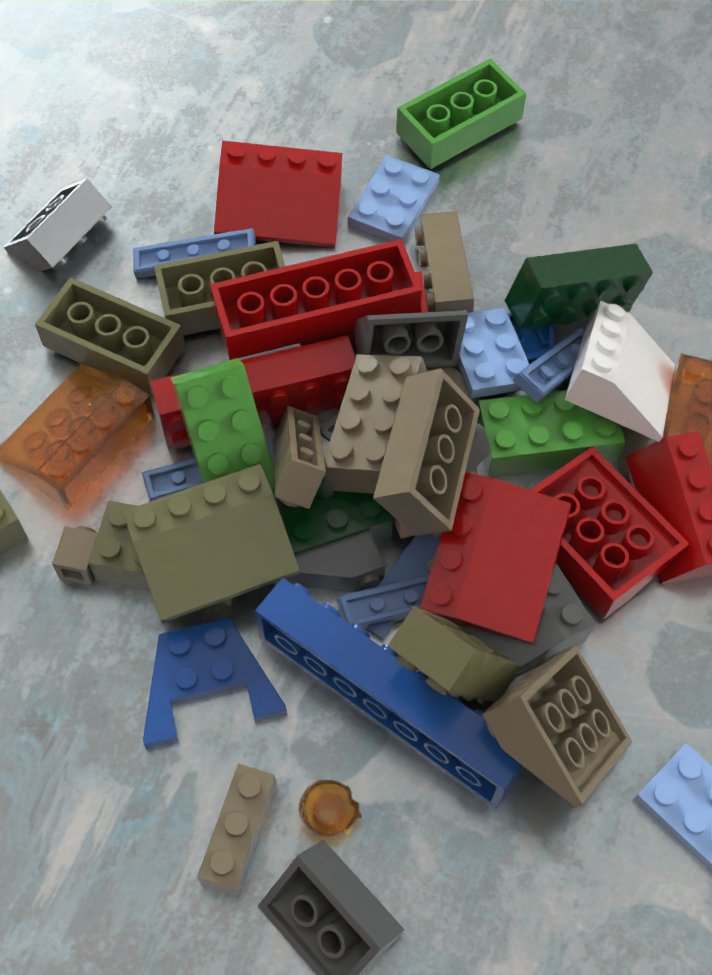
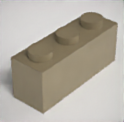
[197,763,277,898]

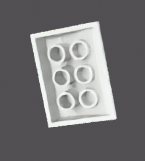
[565,301,675,442]

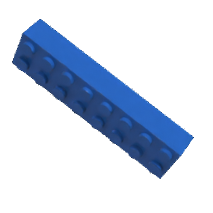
[255,578,524,809]

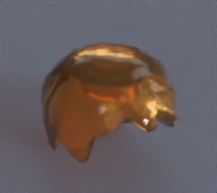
[298,779,362,838]

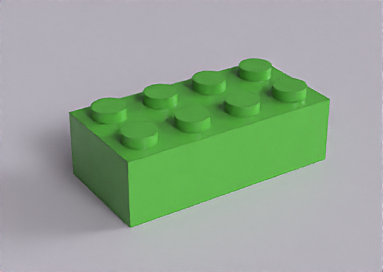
[396,58,527,169]
[171,358,275,493]
[477,390,625,478]

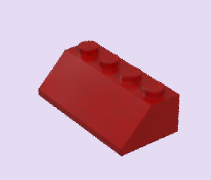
[625,431,712,585]

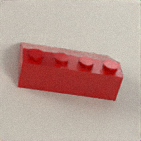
[214,140,343,248]
[530,446,689,619]
[420,472,571,644]

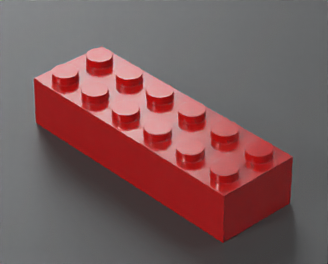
[210,239,422,360]
[151,335,356,449]

